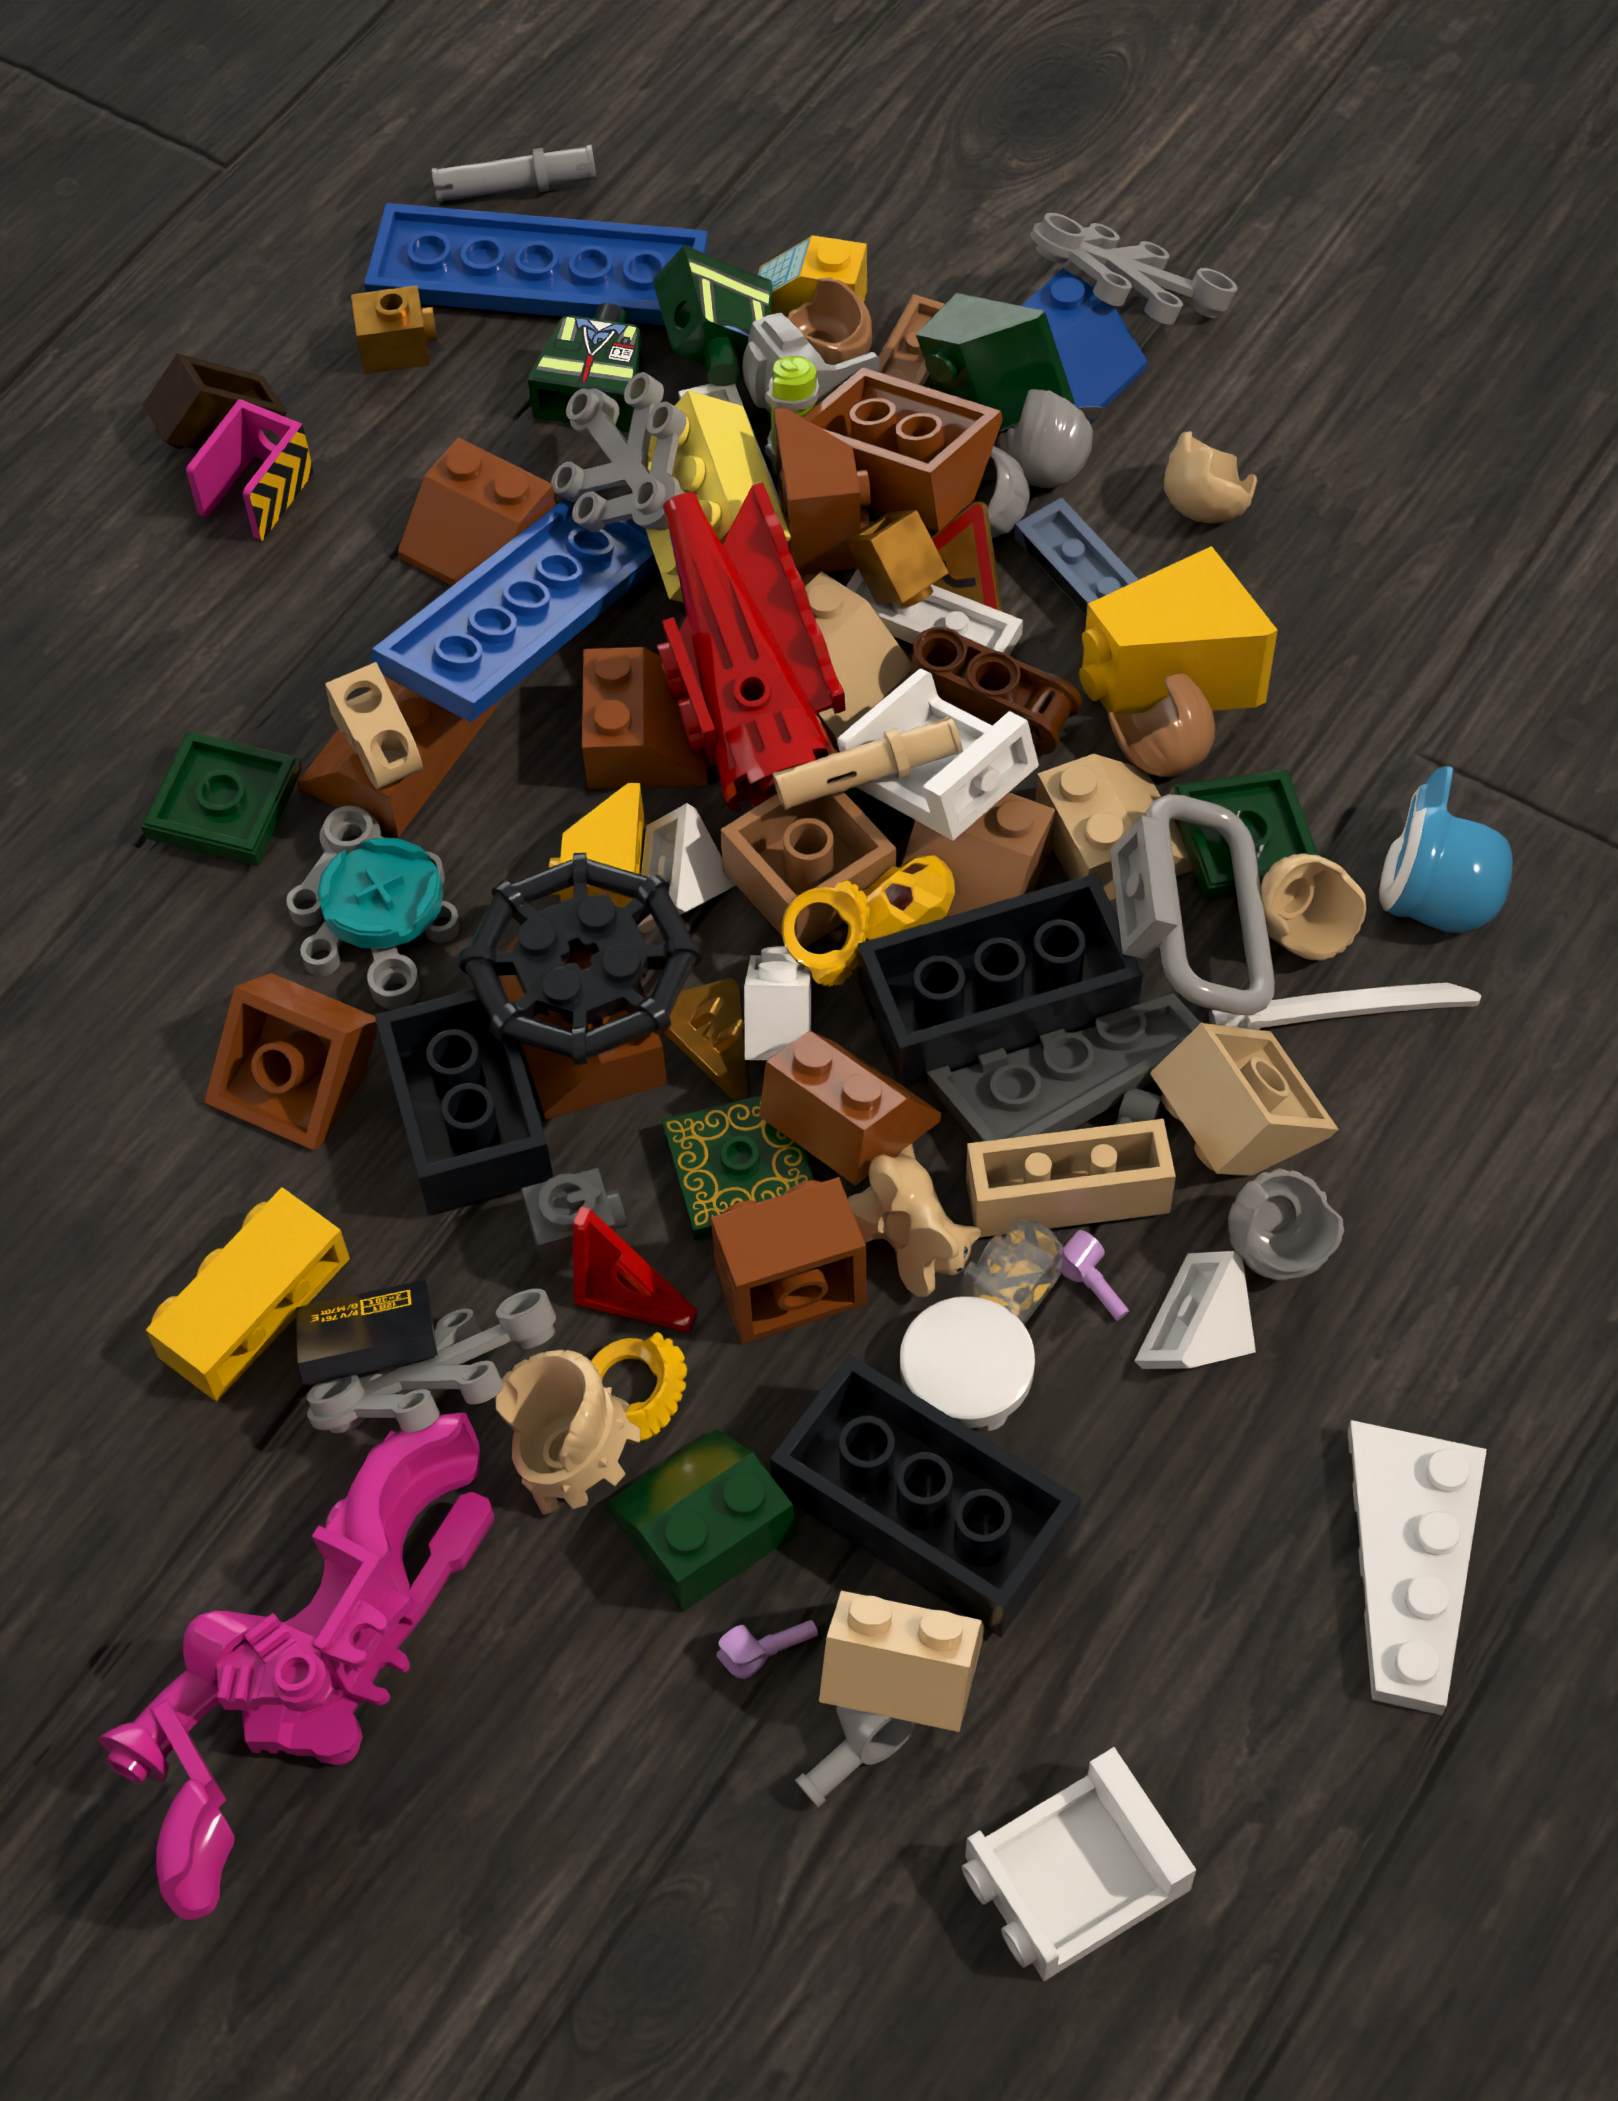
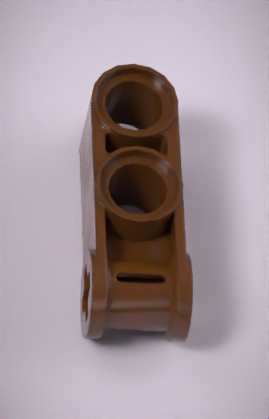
[911,627,1083,754]

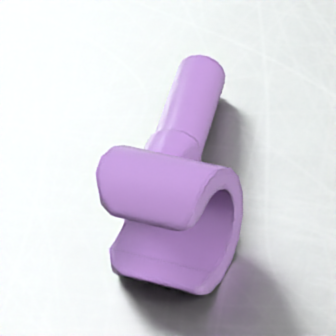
[1058,1230,1129,1321]
[717,1620,818,1679]

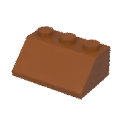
[802,367,1002,532]
[297,675,496,838]
[499,891,667,1120]

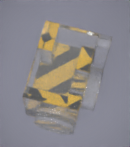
[963,1218,1064,1325]

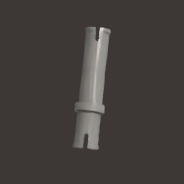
[432,144,597,204]

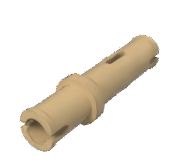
[772,716,963,810]

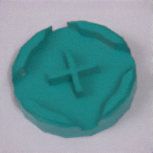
[317,838,444,949]

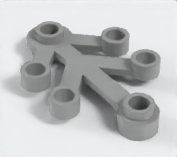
[1030,213,1238,325]
[551,372,687,532]
[286,806,460,1010]
[307,1289,556,1433]

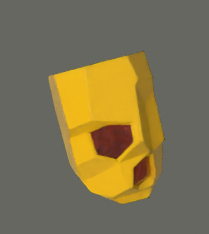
[863,855,955,940]

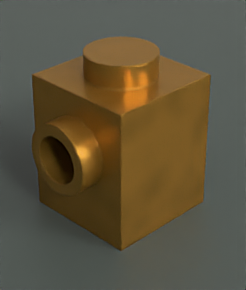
[351,285,438,374]
[844,510,949,608]

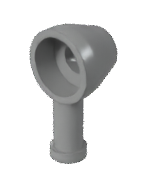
[795,1706,916,1807]

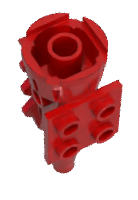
[657,482,846,811]

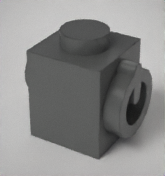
[521,1168,627,1274]

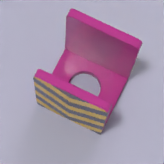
[186,399,314,540]

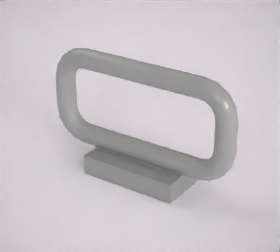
[1110,794,1275,1015]

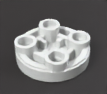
[900,1297,1035,1431]

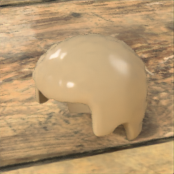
[1164,431,1257,524]
[1261,854,1367,961]

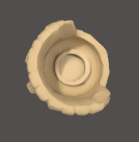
[494,1350,640,1515]

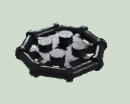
[459,852,702,1065]

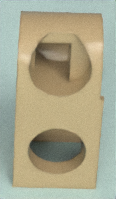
[325,662,423,789]

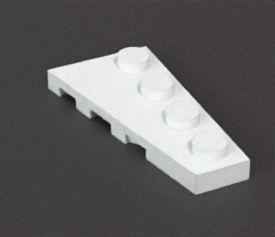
[1348,1420,1487,1715]

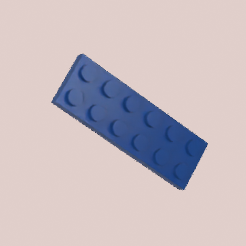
[364,203,709,326]
[370,499,658,723]

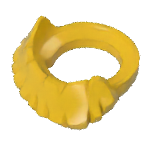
[782,881,870,987]
[591,1332,687,1441]

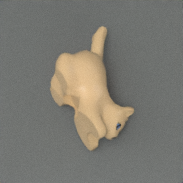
[848,1143,981,1297]

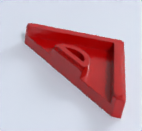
[573,1207,697,1333]

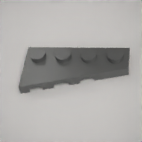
[927,993,1201,1142]

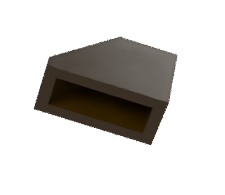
[143,353,287,450]

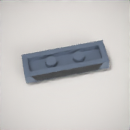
[1014,497,1139,617]

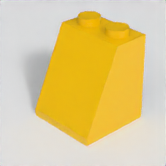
[1079,547,1278,714]

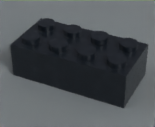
[857,873,1143,1086]
[770,1354,1081,1638]

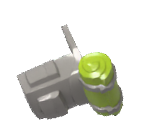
[742,313,880,475]

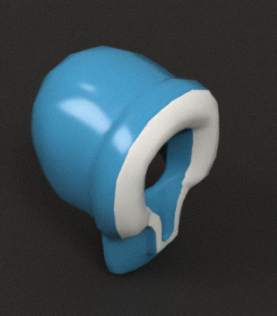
[1379,766,1513,934]

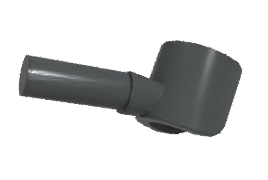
[1114,1089,1161,1125]

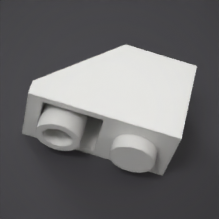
[744,946,812,1060]

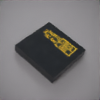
[295,1279,438,1385]

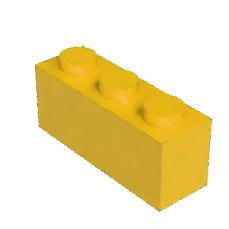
[146,1187,350,1402]

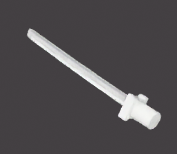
[1208,983,1481,1030]

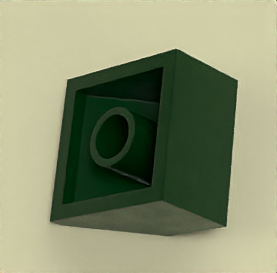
[916,293,1075,432]
[605,1428,795,1613]

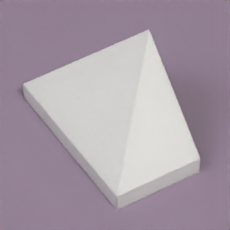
[637,803,736,933]
[1134,1251,1256,1369]

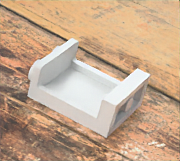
[837,669,1039,841]
[962,1747,1196,1981]

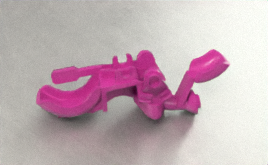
[98,1413,495,1920]

